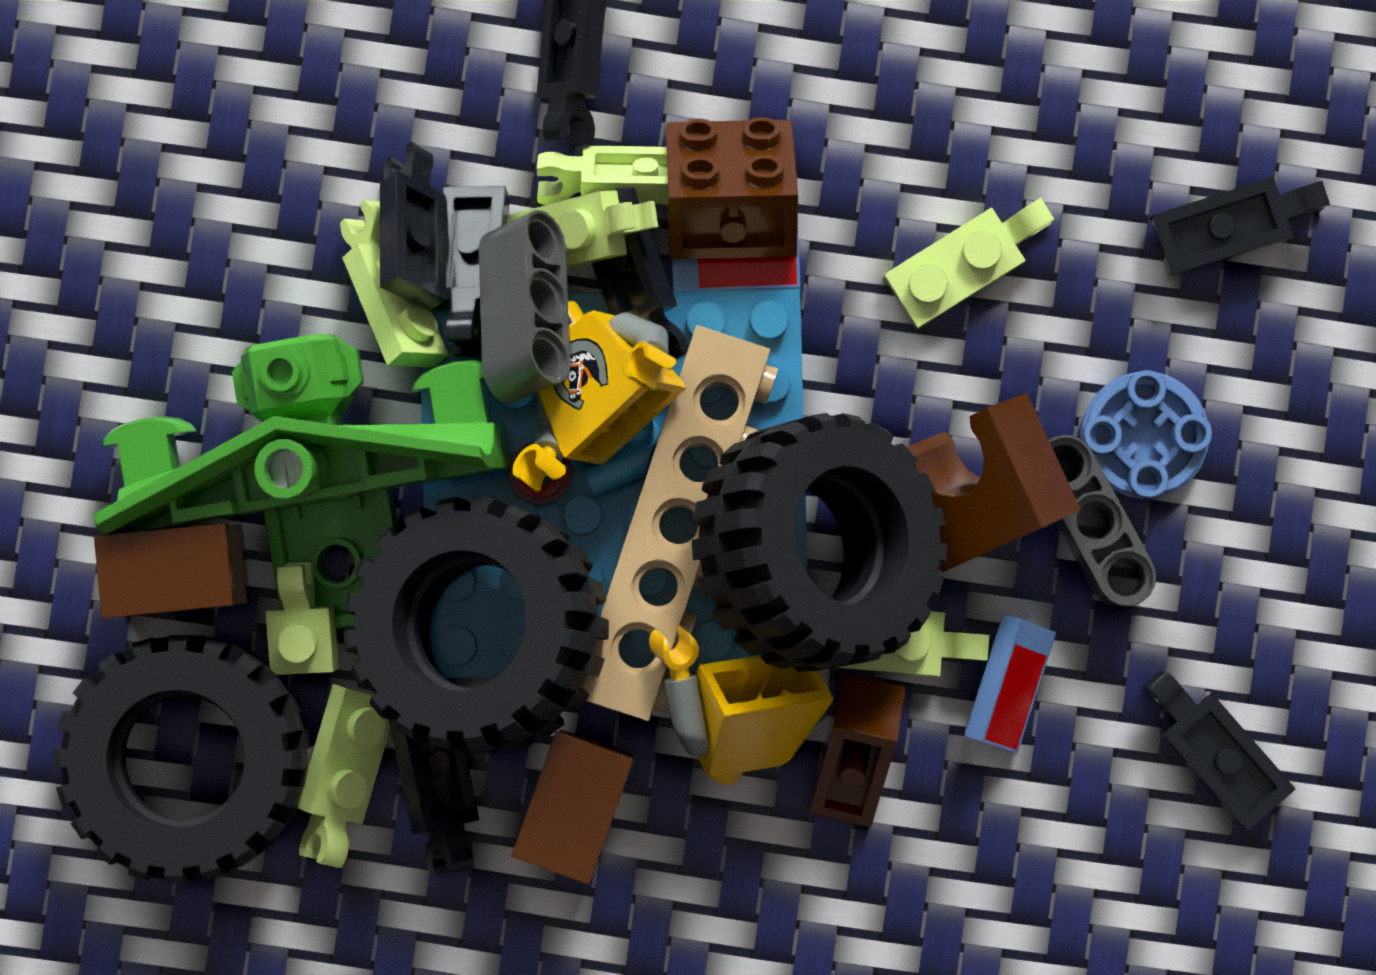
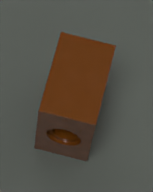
[907,392,1081,573]
[94,523,250,618]
[511,729,635,884]

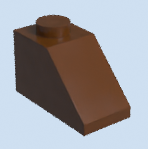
[809,673,906,828]

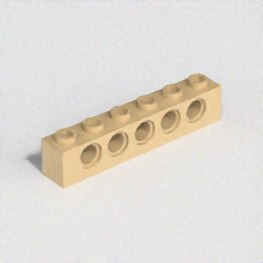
[581,325,778,721]

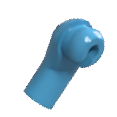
[583,420,660,498]

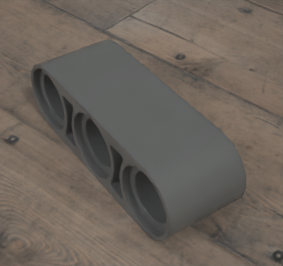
[479,210,571,404]
[1049,435,1156,607]

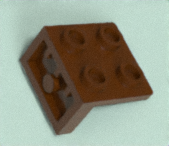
[666,117,798,259]

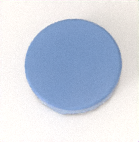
[1080,370,1212,499]

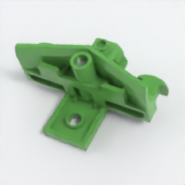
[93,334,511,629]

